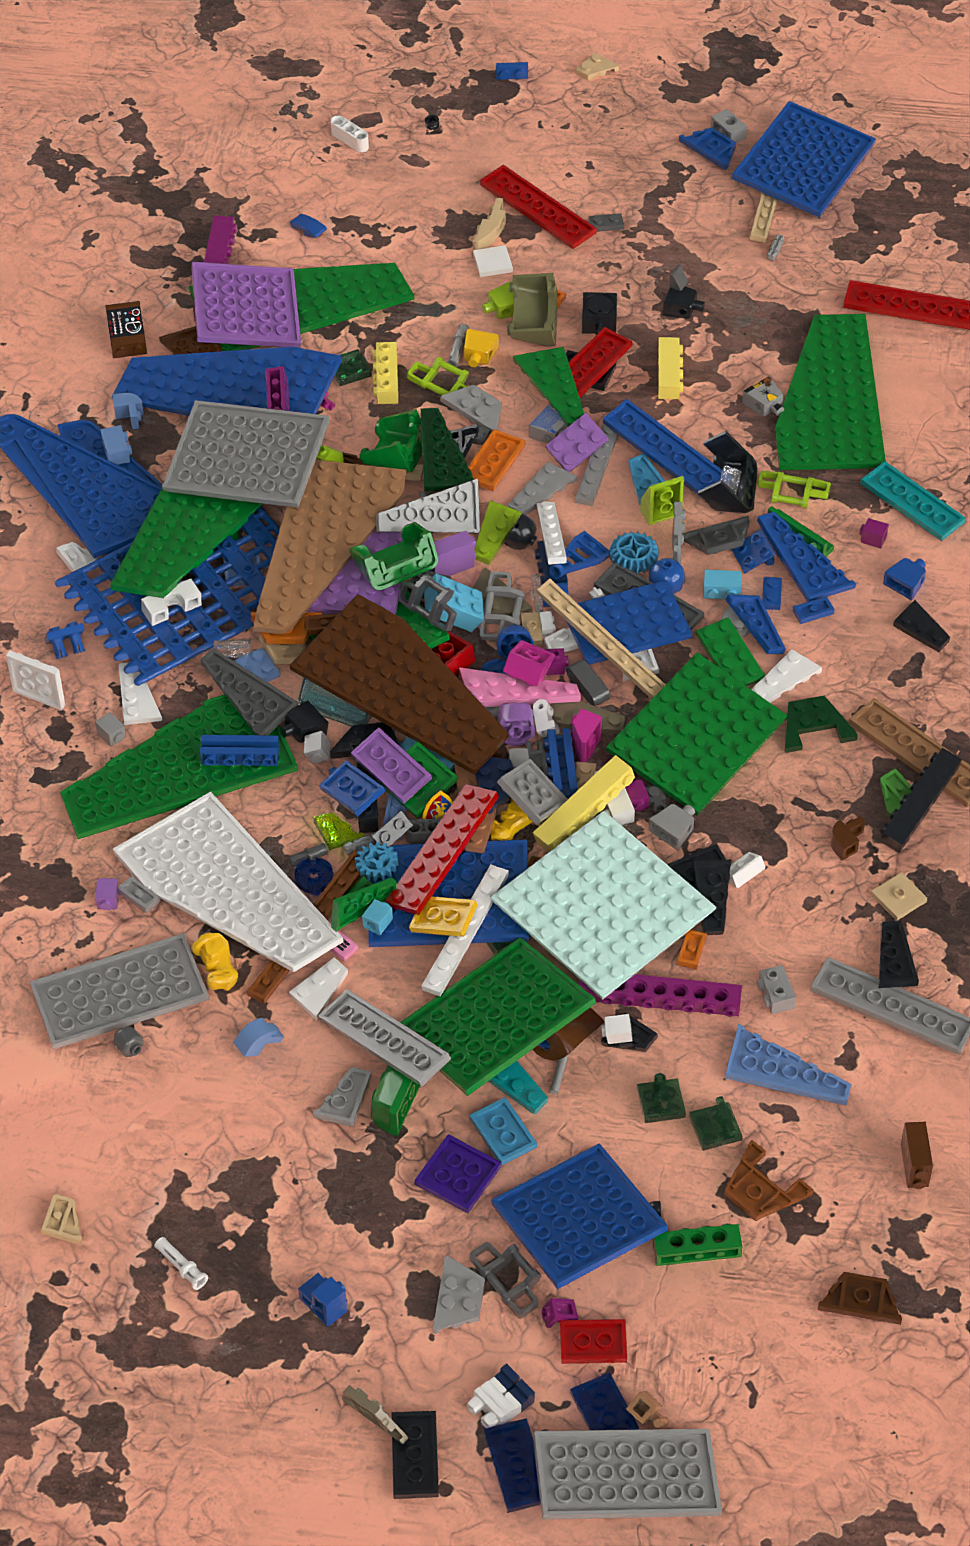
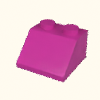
[503,640,555,686]
[571,708,602,763]

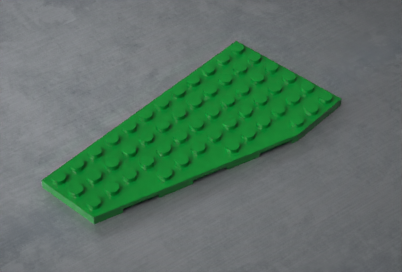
[188,262,414,351]
[775,314,886,470]
[110,488,263,598]
[60,694,298,839]

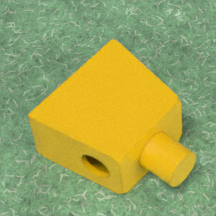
[464,329,499,368]

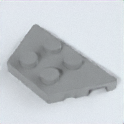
[440,385,502,433]
[433,1256,485,1334]

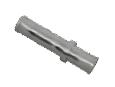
[447,323,469,367]

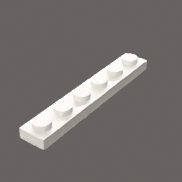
[537,501,567,564]

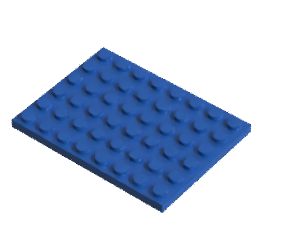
[731,101,876,218]
[368,840,529,947]

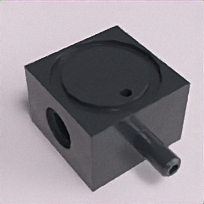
[582,292,617,335]

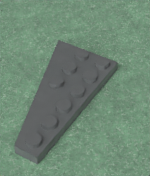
[201,648,298,736]

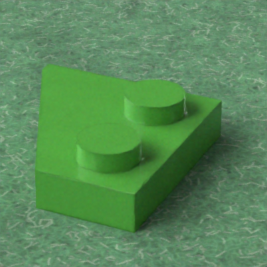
[880,768,911,818]

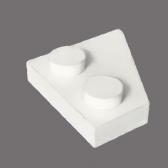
[56,542,102,572]

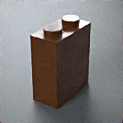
[901,1121,933,1189]

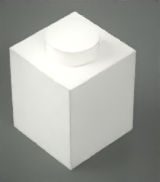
[601,1014,632,1044]

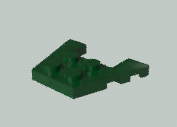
[785,695,858,753]

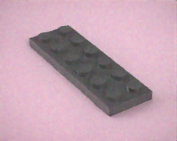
[594,562,704,630]

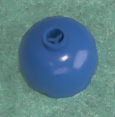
[649,558,685,594]
[496,624,534,661]

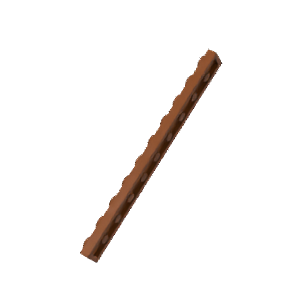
[247,851,361,1004]

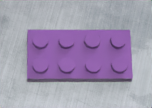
[351,728,432,804]

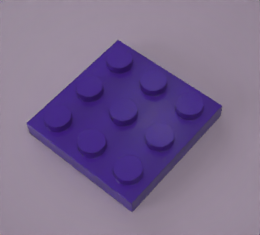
[414,1134,502,1214]

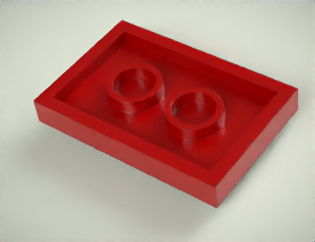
[560,1319,627,1364]

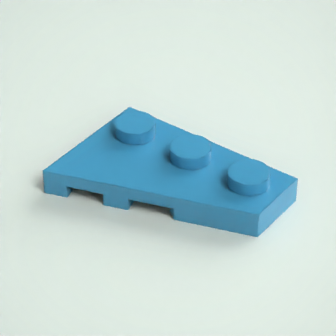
[628,454,665,505]

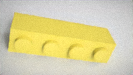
[658,337,683,399]

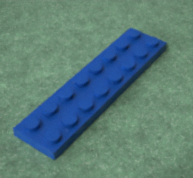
[603,399,732,498]

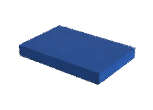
[319,760,385,817]

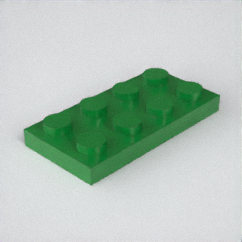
[695,617,765,686]

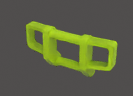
[407,356,469,396]
[757,471,831,509]

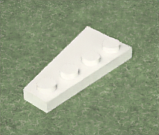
[118,662,162,725]

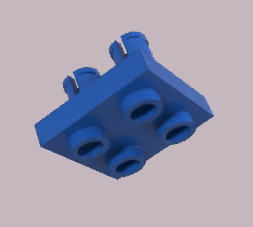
[44,621,85,659]

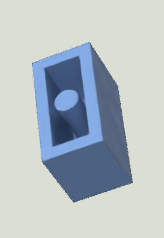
[100,425,132,465]

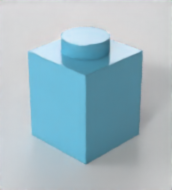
[362,899,393,935]

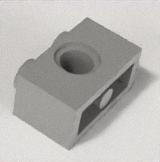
[711,109,747,143]

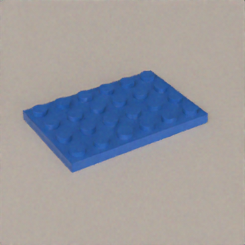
[566,580,692,665]

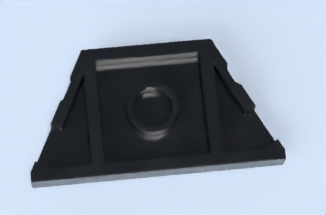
[330,722,400,759]

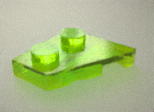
[314,812,364,850]

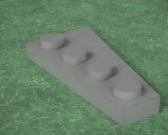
[508,462,577,515]

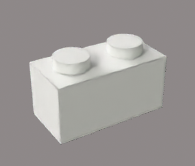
[540,611,556,637]

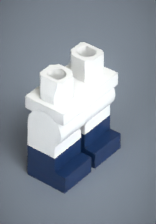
[467,1363,535,1430]

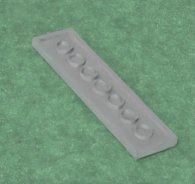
[810,957,970,1055]
[318,989,451,1087]

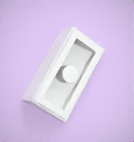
[729,852,765,888]

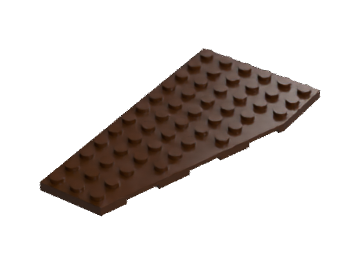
[290,594,508,775]

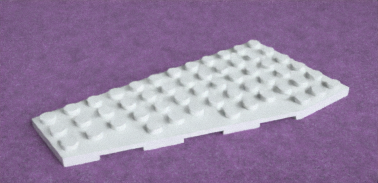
[113,792,343,972]

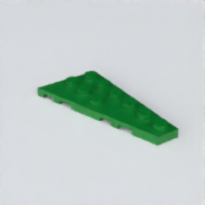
[513,347,584,427]

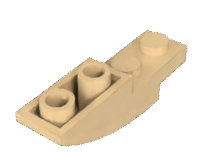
[473,198,506,250]

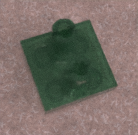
[637,1073,686,1123]

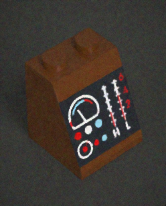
[105,301,147,359]

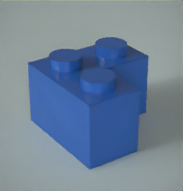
[298,1273,347,1327]

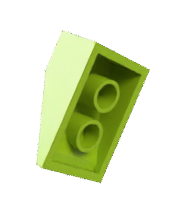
[640,476,684,525]

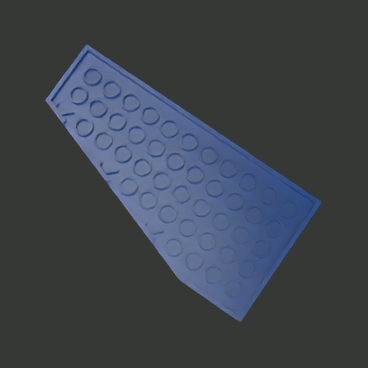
[111,346,342,416]

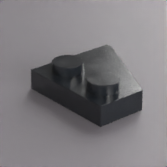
[601,1012,658,1052]

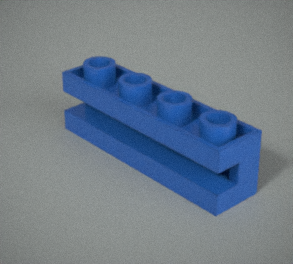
[543,728,578,799]
[200,735,279,766]

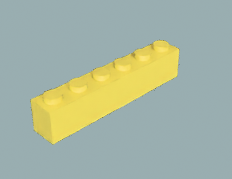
[533,755,635,852]

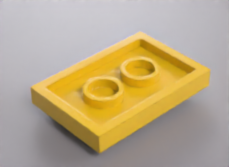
[409,897,478,937]

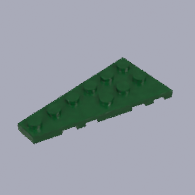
[420,408,474,492]

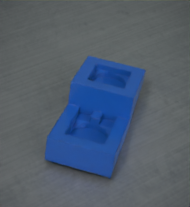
[290,214,327,238]

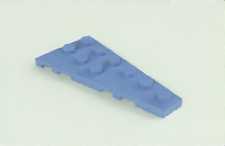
[725,1024,851,1106]

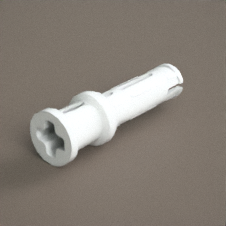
[154,1237,208,1290]

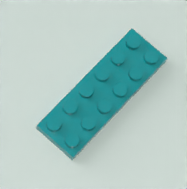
[861,461,966,541]

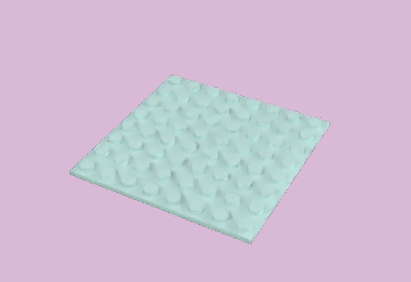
[491,811,716,999]

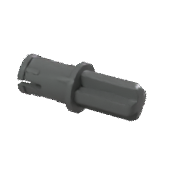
[289,843,328,867]

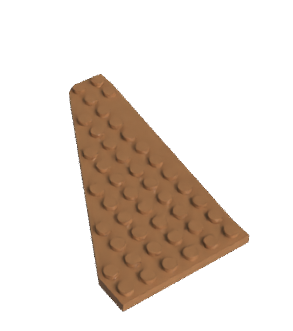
[254,460,406,634]

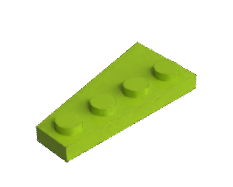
[474,500,522,565]

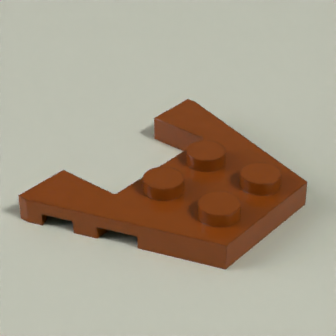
[724,1140,814,1221]

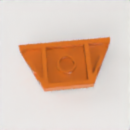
[251,612,322,644]

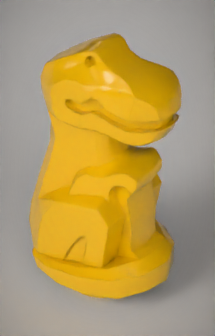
[489,798,533,841]
[191,932,238,991]

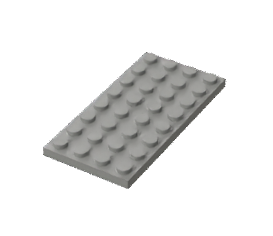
[30,933,209,1049]
[533,1429,722,1520]

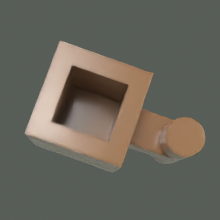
[626,1391,669,1428]

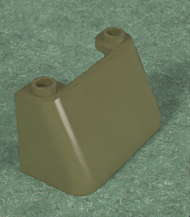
[507,273,558,346]

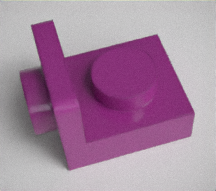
[542,1298,578,1328]

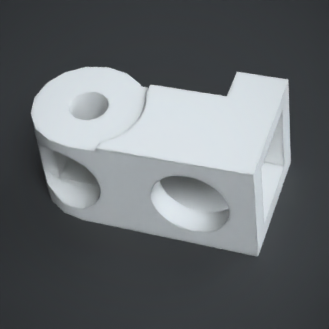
[533,699,560,739]

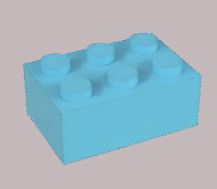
[424,574,484,632]

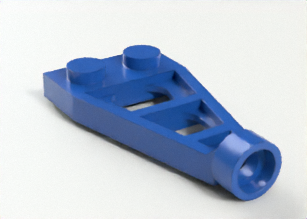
[549,531,611,579]

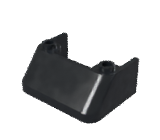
[698,431,758,513]

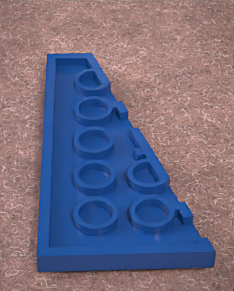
[757,512,857,602]

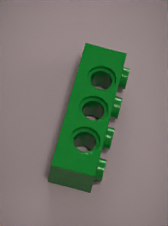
[653,1223,743,1266]

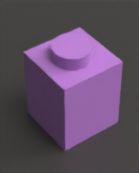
[95,878,119,910]

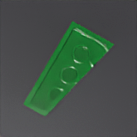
[331,877,397,932]

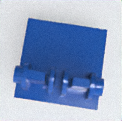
[731,529,776,574]

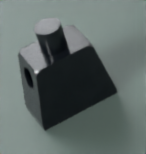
[663,286,705,319]
[280,700,329,743]

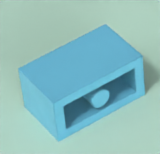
[703,570,741,599]

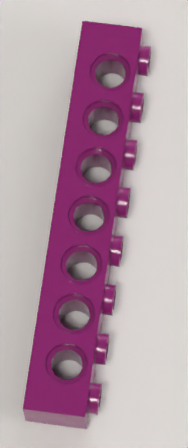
[578,974,742,1017]

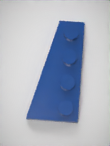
[725,595,786,654]

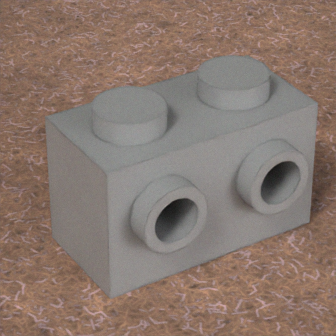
[757,965,796,1014]

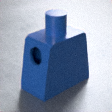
[883,558,926,601]

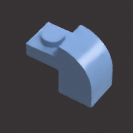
[112,393,144,429]
[233,1018,284,1057]

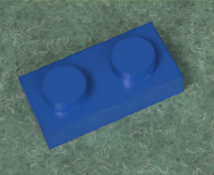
[496,62,528,80]
[762,577,782,610]
[793,596,835,624]

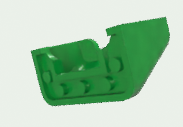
[359,409,423,473]
[349,522,439,590]

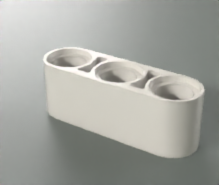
[331,116,369,152]

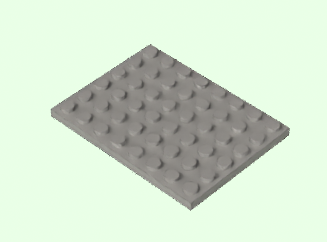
[162,400,330,508]

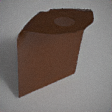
[533,1008,605,1061]

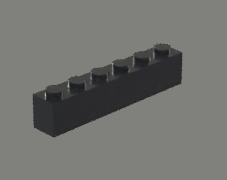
[880,748,962,853]

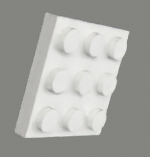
[6,651,65,711]

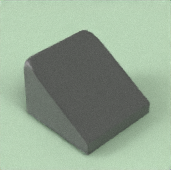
[670,264,688,291]

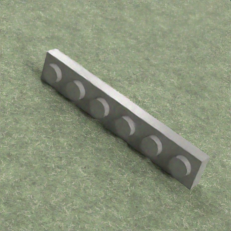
[575,424,618,506]

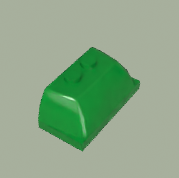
[371,1065,420,1137]

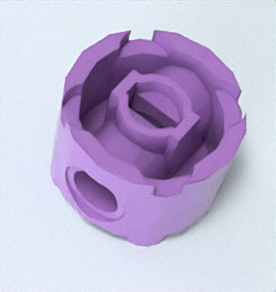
[497,703,535,746]

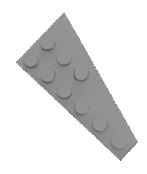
[376,479,480,533]

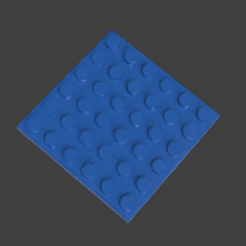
[491,1143,668,1289]

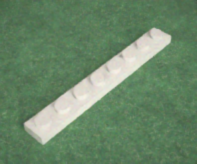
[422,865,509,997]

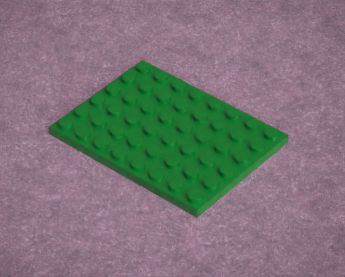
[606,652,788,816]
[400,937,596,1096]

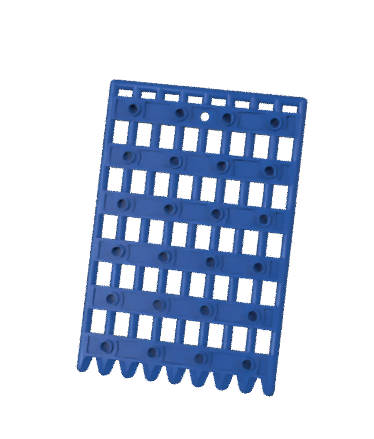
[55,506,280,686]

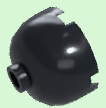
[504,513,537,550]

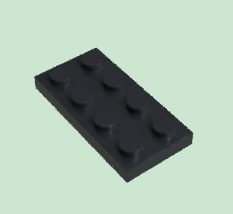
[391,1411,439,1499]

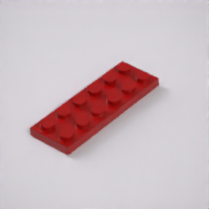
[569,327,632,398]

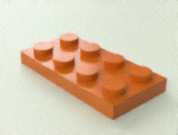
[468,429,526,492]

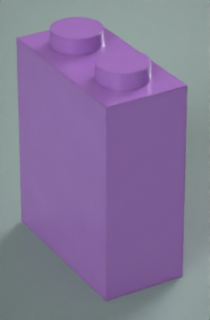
[429,531,476,576]

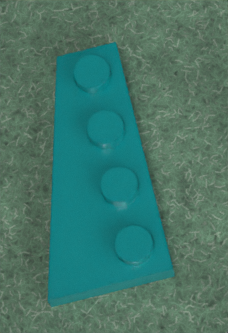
[488,1061,548,1115]

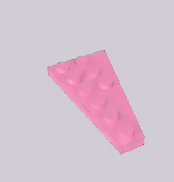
[459,667,581,707]

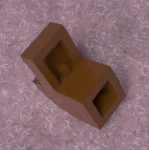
[831,816,865,861]

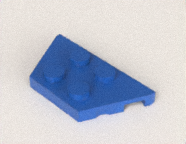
[679,128,736,170]

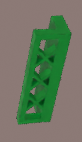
[768,506,834,557]

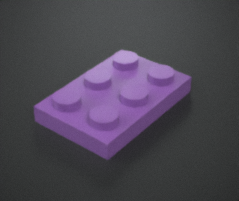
[545,413,609,472]

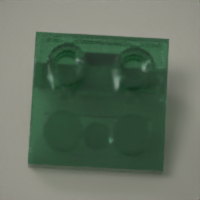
[689,1096,743,1151]

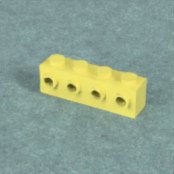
[373,342,398,404]

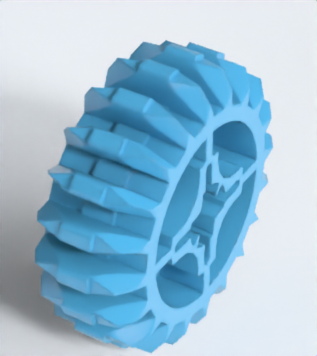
[610,531,659,574]

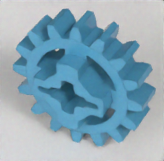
[355,841,398,882]

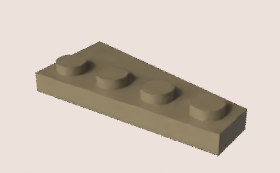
[551,701,625,735]

